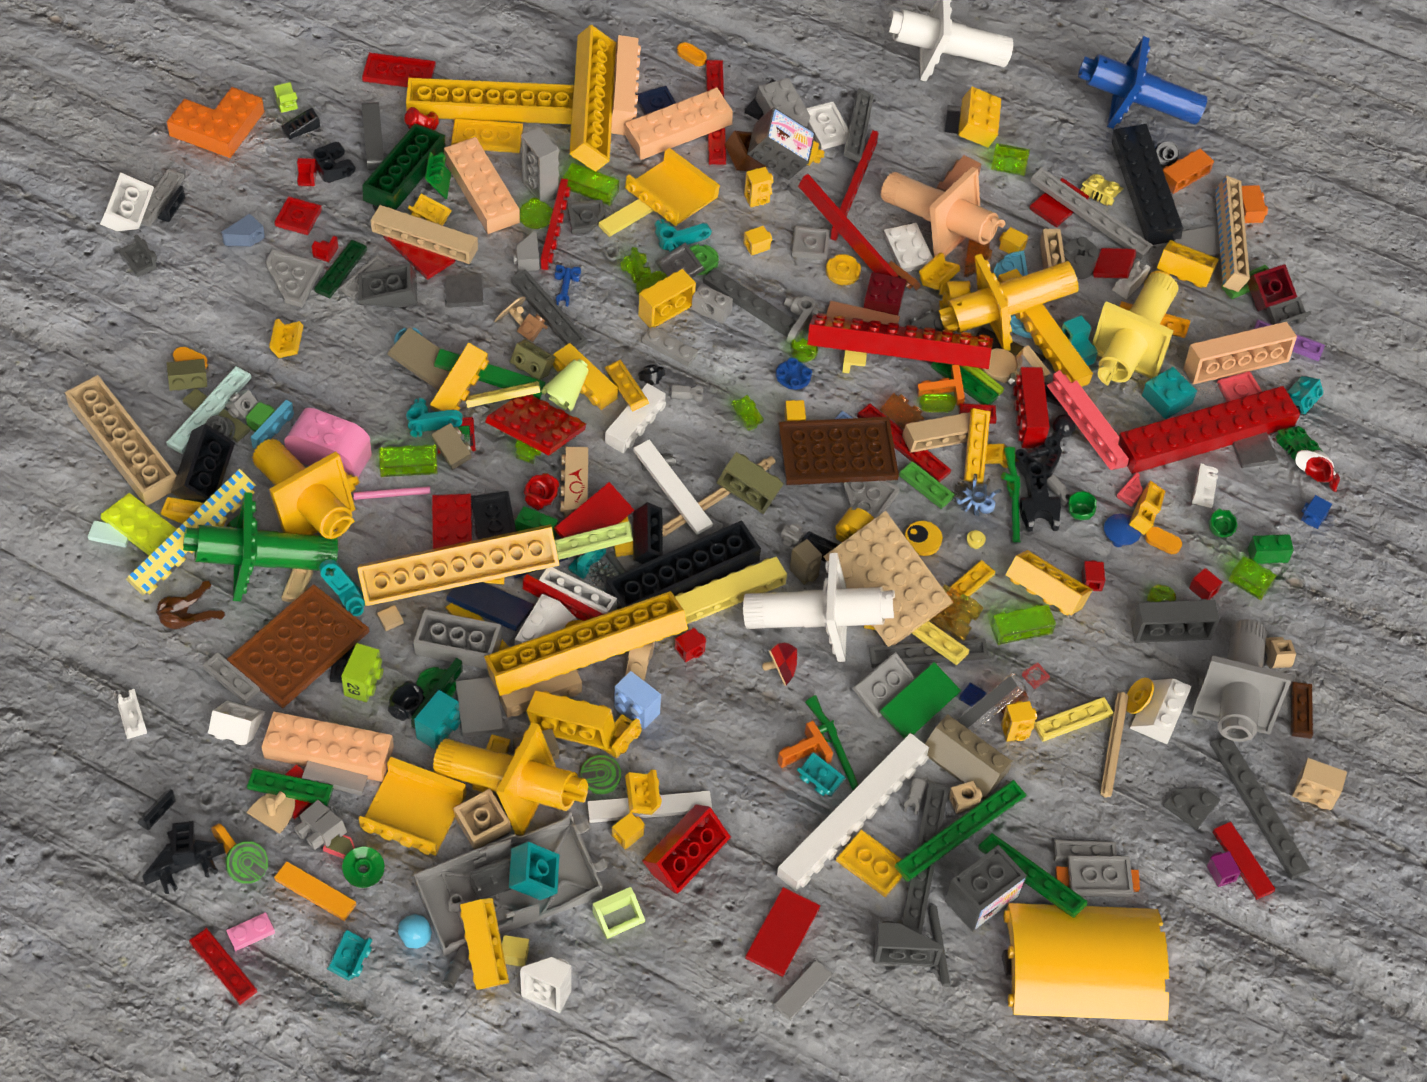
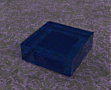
[959,682,987,707]

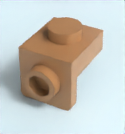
[517,313,548,342]

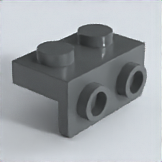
[119,235,157,277]
[1267,297,1311,326]
[905,309,945,332]

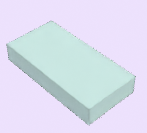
[88,521,129,547]

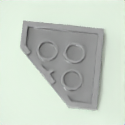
[266,249,323,308]
[843,481,900,518]

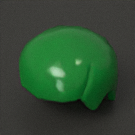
[1068,491,1097,521]
[1208,508,1238,538]

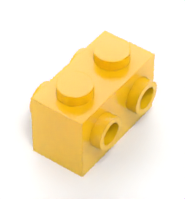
[744,167,773,208]
[1001,701,1037,742]

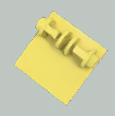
[1081,174,1124,206]

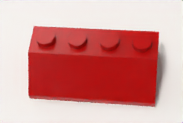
[642,804,731,894]

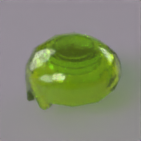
[790,338,818,363]
[1147,584,1177,602]

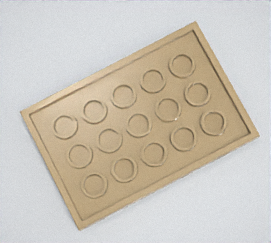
[823,511,953,647]

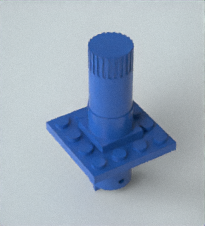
[1078,36,1207,129]

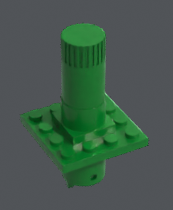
[183,492,338,601]

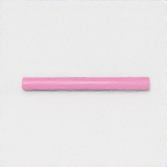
[353,486,431,500]

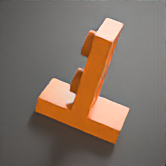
[917,365,965,406]
[777,721,833,768]

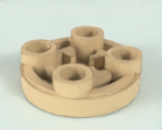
[981,348,1018,383]

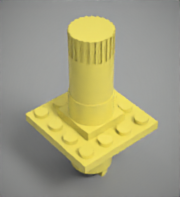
[1092,272,1179,386]

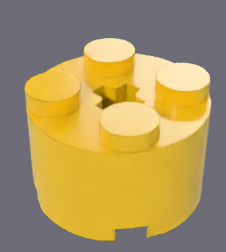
[939,281,971,309]
[835,507,875,542]

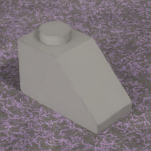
[513,231,539,271]

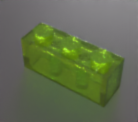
[563,163,619,206]
[379,444,438,477]
[991,604,1056,645]

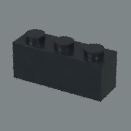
[633,502,663,564]

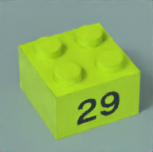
[341,643,384,703]

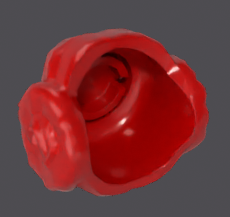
[404,107,439,130]
[524,473,559,510]

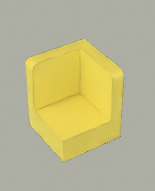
[842,350,867,373]
[502,935,529,967]

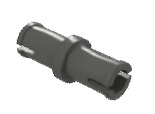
[442,946,469,989]

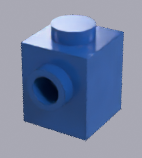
[1301,495,1332,529]

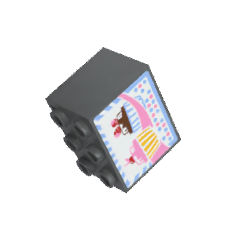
[747,107,815,180]
[945,845,1027,932]

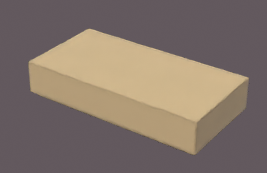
[282,569,313,603]

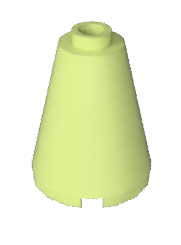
[541,359,589,412]

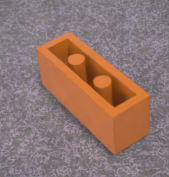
[1163,148,1214,194]

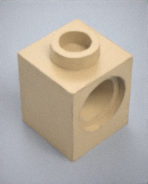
[948,781,982,814]

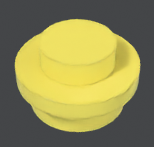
[966,530,986,549]

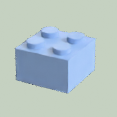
[614,671,661,729]

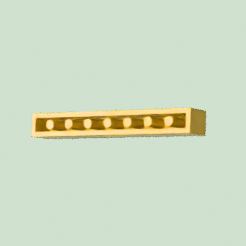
[998,268,1093,387]

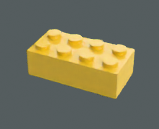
[1006,550,1093,615]
[527,690,616,750]

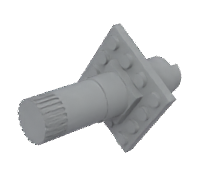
[1192,619,1292,742]

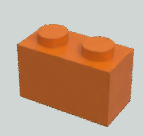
[1242,185,1268,223]

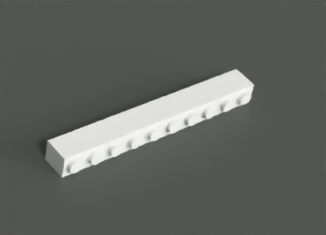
[777,733,929,891]

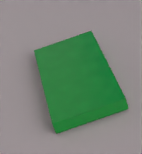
[880,662,961,739]

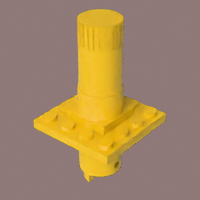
[939,254,1079,351]
[252,439,356,539]
[433,723,588,836]

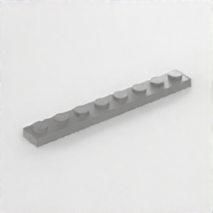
[1030,167,1153,260]

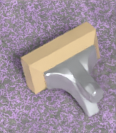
[1007,345,1050,385]

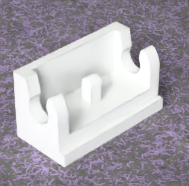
[1112,261,1150,299]
[1192,463,1218,508]
[117,689,147,739]

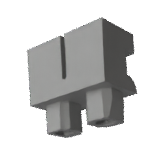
[294,800,347,850]

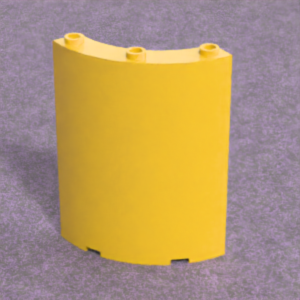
[1004,903,1169,1021]

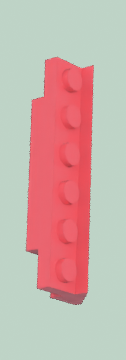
[1047,370,1129,470]

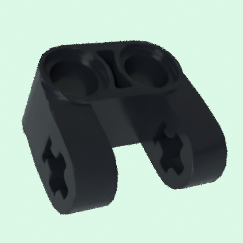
[313,142,356,183]

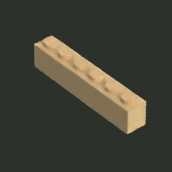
[371,205,478,264]

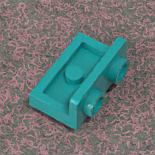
[1287,376,1324,414]
[796,752,846,796]
[326,930,373,981]

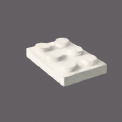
[806,102,849,150]
[883,223,933,272]

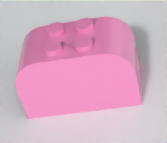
[284,408,372,477]

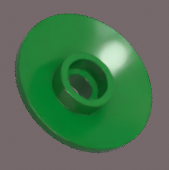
[342,846,385,888]

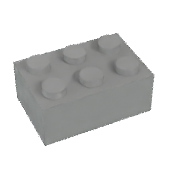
[756,78,810,127]

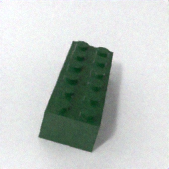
[362,123,445,210]

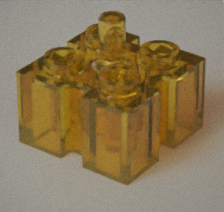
[929,584,984,641]

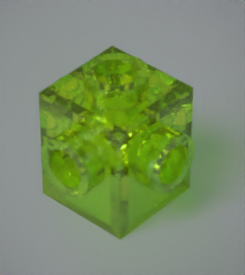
[515,439,542,464]

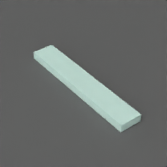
[166,366,251,454]

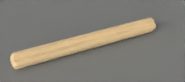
[1100,692,1128,798]

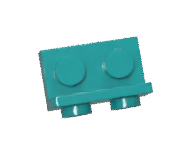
[568,548,606,579]

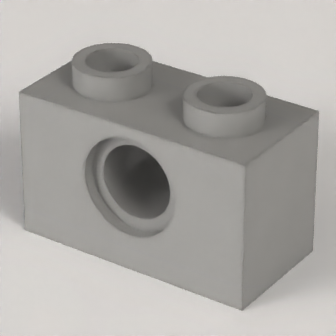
[692,284,733,324]

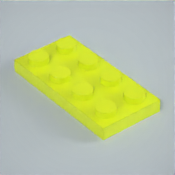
[101,493,177,556]

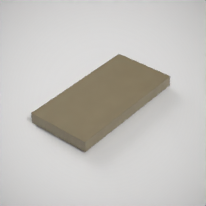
[388,327,450,391]

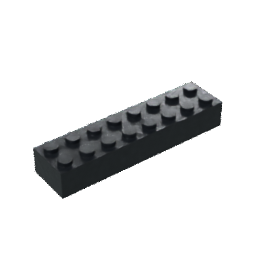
[1112,124,1183,245]
[606,520,761,610]

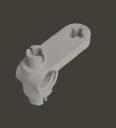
[784,295,824,345]

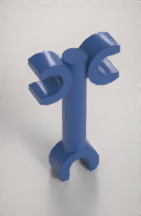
[555,265,581,307]

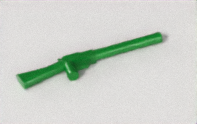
[1001,447,1021,543]
[805,695,859,790]

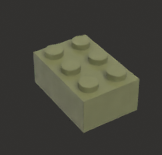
[717,452,784,514]

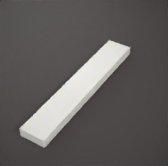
[633,440,713,535]
[587,791,712,823]

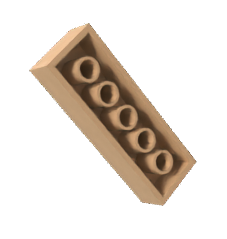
[611,35,641,136]
[625,88,733,160]
[444,137,520,234]
[1183,322,1297,385]
[261,711,394,782]

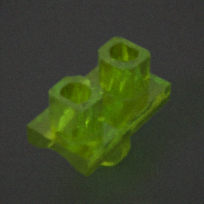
[620,247,651,283]
[731,395,764,431]

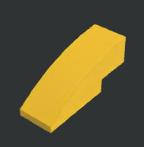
[1129,480,1165,535]
[160,497,226,527]

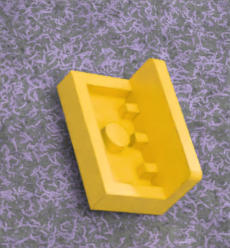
[408,194,451,226]
[919,252,960,290]
[269,319,304,358]
[600,714,642,758]
[625,769,662,815]

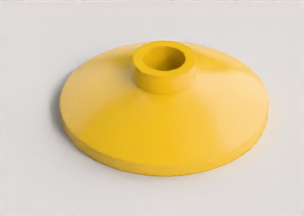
[1126,677,1154,714]

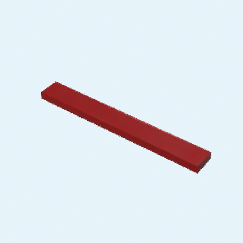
[706,60,726,165]
[830,130,879,241]
[798,174,899,277]

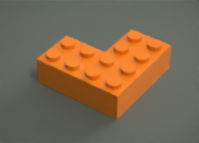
[167,87,264,158]

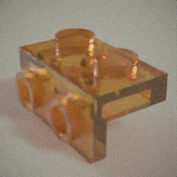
[880,393,925,429]

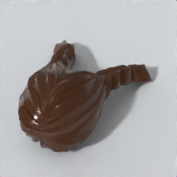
[156,581,225,629]

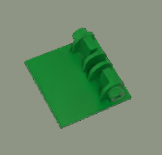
[425,152,451,199]
[1275,426,1323,462]

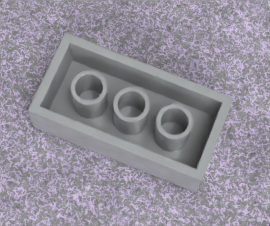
[521,127,559,205]
[413,610,503,669]

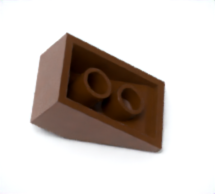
[724,130,767,171]

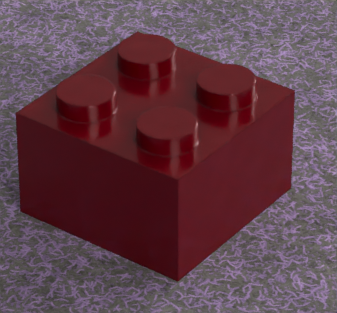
[1247,264,1297,312]
[863,272,907,316]

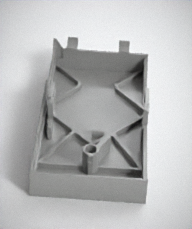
[414,812,607,956]

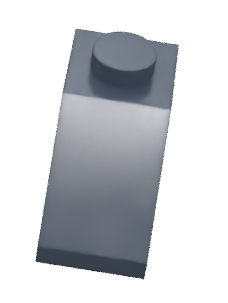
[221,214,265,247]

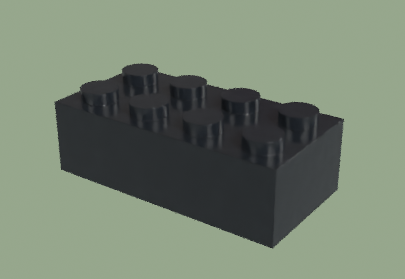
[171,424,235,504]

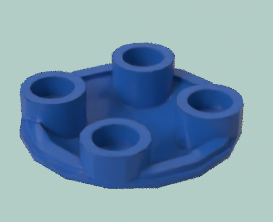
[775,357,812,390]
[1103,513,1141,547]

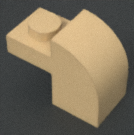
[1265,637,1296,668]
[625,641,655,680]

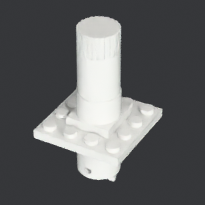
[889,0,1013,81]
[743,553,895,662]

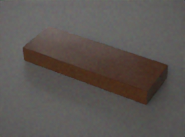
[1291,682,1313,739]

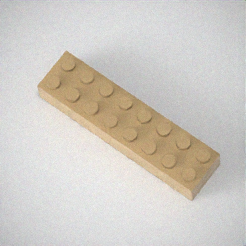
[65,375,177,506]

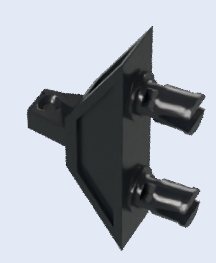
[142,830,225,894]

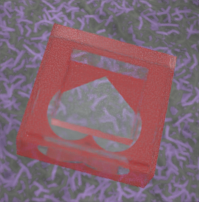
[1022,662,1050,689]

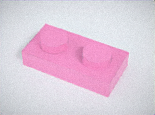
[226,912,275,951]

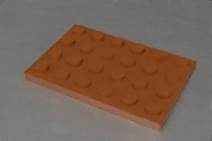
[226,584,370,709]

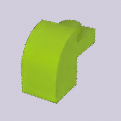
[273,82,298,113]

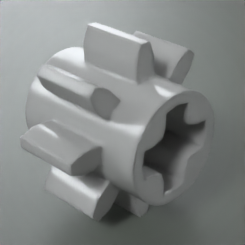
[781,523,804,547]

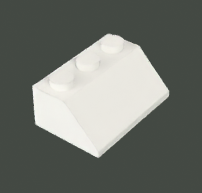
[100,173,154,231]
[515,594,577,645]
[1130,678,1192,744]
[520,957,571,1013]

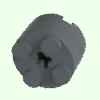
[1064,237,1099,279]

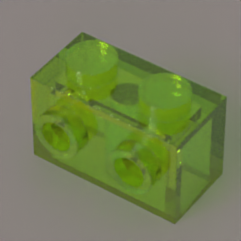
[991,143,1030,176]
[1228,556,1277,600]

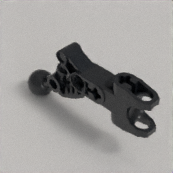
[1015,414,1076,532]

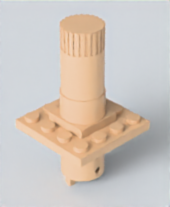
[881,167,1006,257]

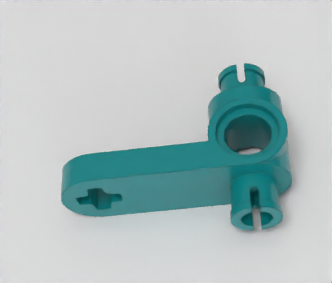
[654,219,712,253]
[406,398,463,437]
[319,559,365,616]

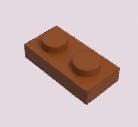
[889,261,921,291]

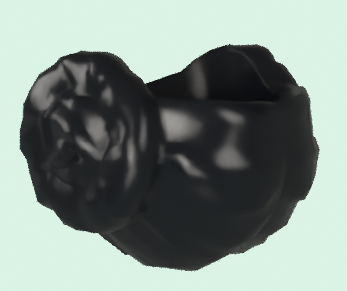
[388,681,425,721]

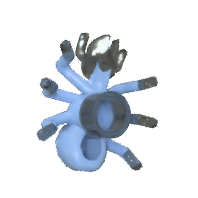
[952,474,1001,517]

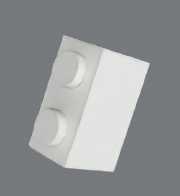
[208,701,265,745]

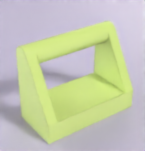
[592,887,645,939]

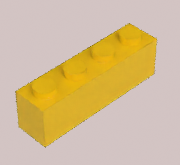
[430,343,489,412]
[553,343,618,410]
[460,898,509,990]

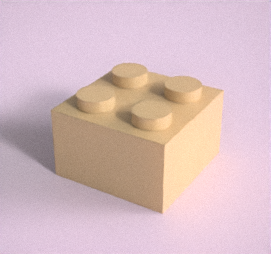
[1292,758,1347,810]
[453,789,511,850]

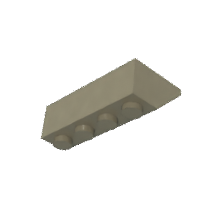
[925,714,1012,799]

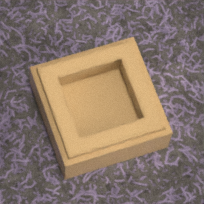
[377,605,404,631]

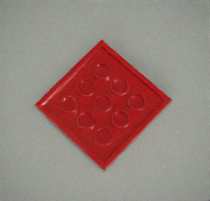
[485,394,587,456]

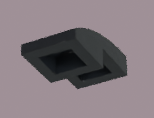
[945,105,961,134]

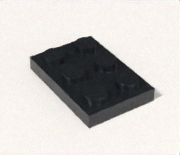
[471,491,516,540]

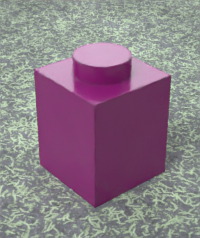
[1207,851,1241,887]

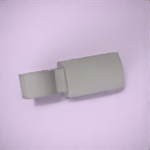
[671,385,703,401]
[1047,475,1074,506]
[903,778,926,815]

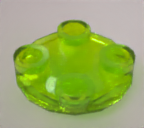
[519,198,553,229]

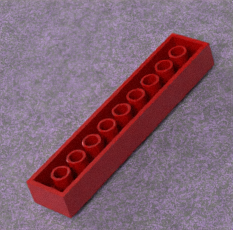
[807,313,993,369]
[1118,386,1300,474]

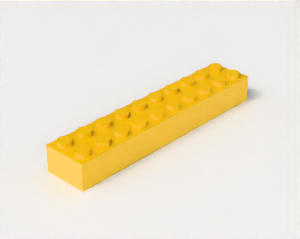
[569,25,616,172]
[406,78,574,124]
[357,524,559,606]
[484,591,688,696]

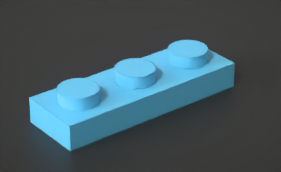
[251,400,294,449]

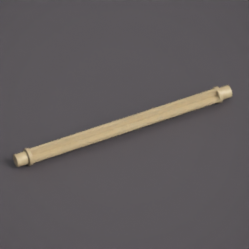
[663,456,775,537]

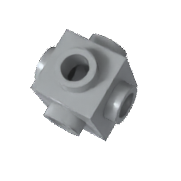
[225,390,258,419]

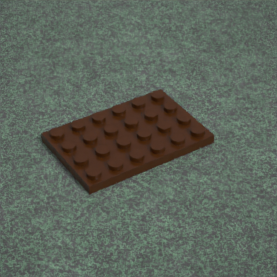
[778,417,899,485]

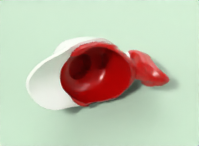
[1296,450,1340,492]

